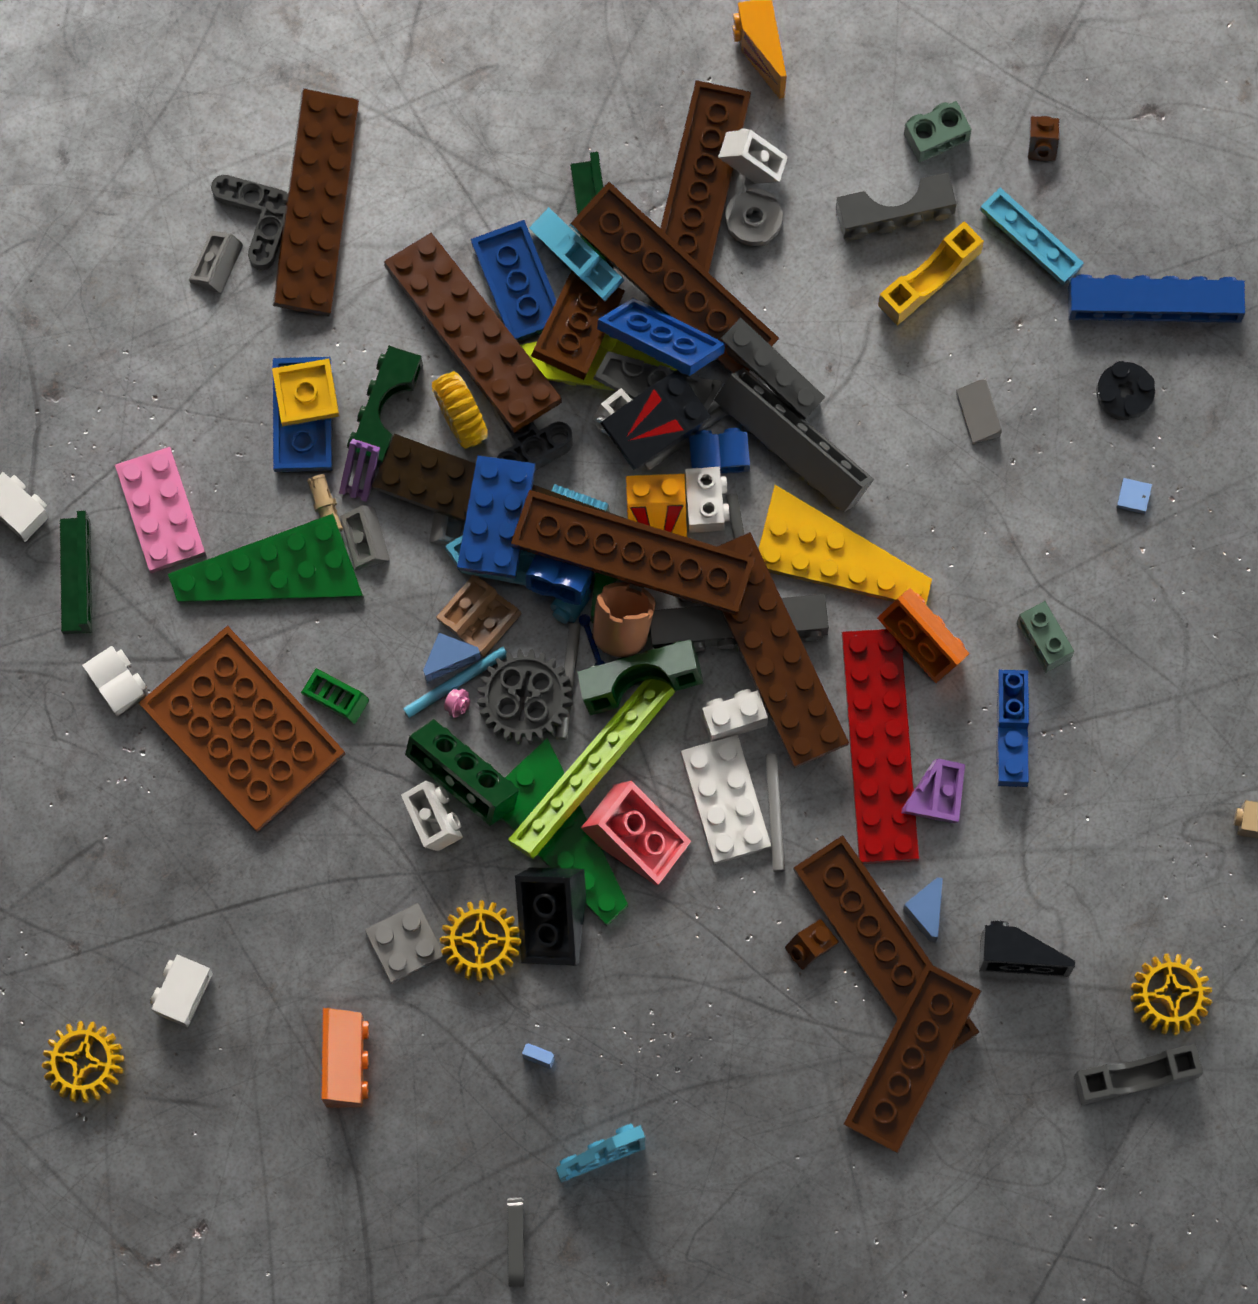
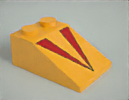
[732,0,787,99]
[626,474,687,537]

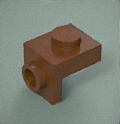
[1028,116,1059,161]
[785,919,839,970]

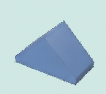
[423,633,481,683]
[903,878,943,942]

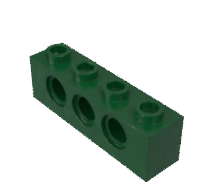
[405,719,519,826]

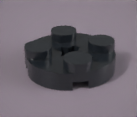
[1096,361,1155,420]

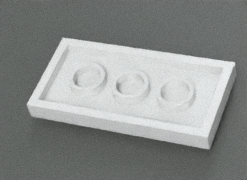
[681,735,771,865]

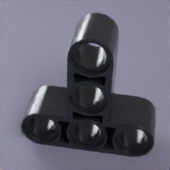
[492,406,573,471]

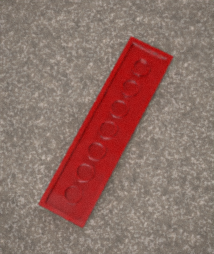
[842,629,919,864]

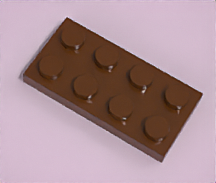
[531,270,625,380]

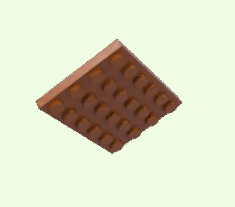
[139,625,346,833]

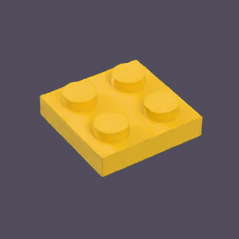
[272,358,339,426]

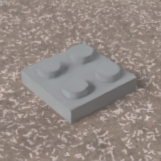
[365,903,445,984]

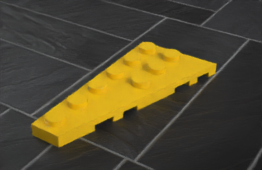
[759,485,932,604]

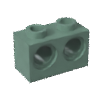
[904,101,972,163]
[1016,601,1074,673]

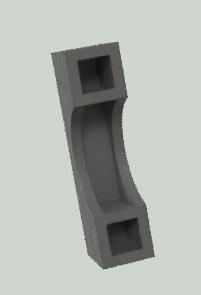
[836,172,957,239]
[720,317,825,419]
[1074,1043,1203,1106]

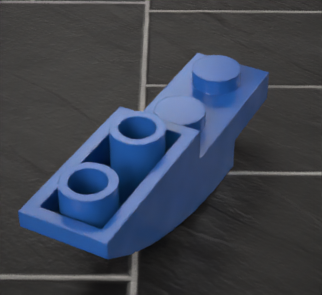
[996,669,1029,787]

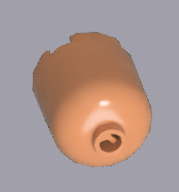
[592,582,656,657]

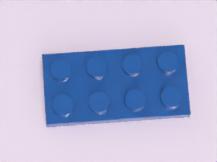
[471,220,557,342]
[597,298,726,376]
[273,357,333,472]
[457,455,536,579]

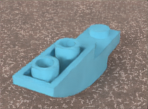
[529,207,625,301]

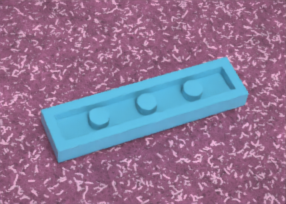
[980,187,1084,286]

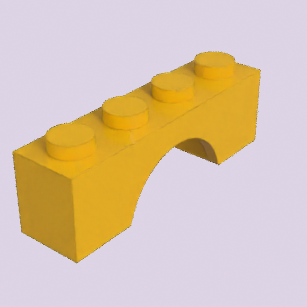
[878,221,984,326]

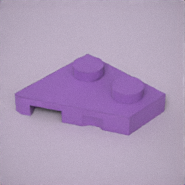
[902,759,965,824]

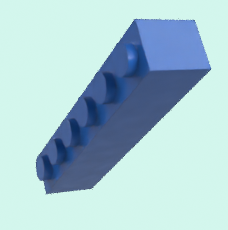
[1068,274,1245,323]

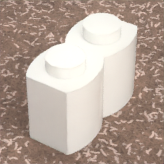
[82,646,147,717]

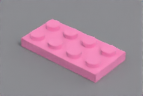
[115,447,206,573]

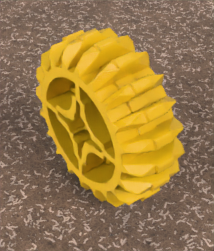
[432,371,488,449]
[440,900,521,982]
[1130,954,1212,1035]
[42,1021,125,1103]

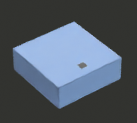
[1116,478,1152,514]
[522,1043,555,1069]

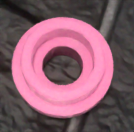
[444,689,470,718]

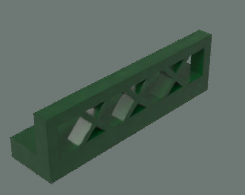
[570,152,614,269]
[60,511,92,634]

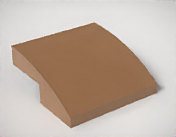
[436,575,522,657]

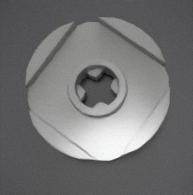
[725,188,783,246]

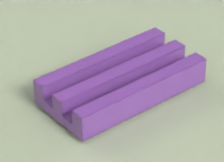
[339,439,380,502]

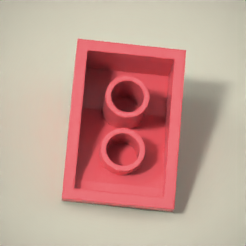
[581,781,691,885]

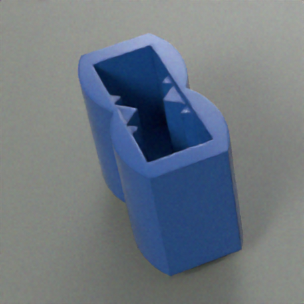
[689,428,750,474]
[526,554,594,605]

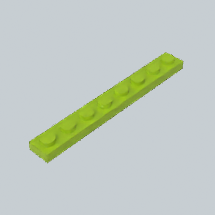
[508,679,676,859]

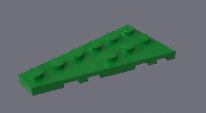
[168,513,363,602]
[501,738,628,926]

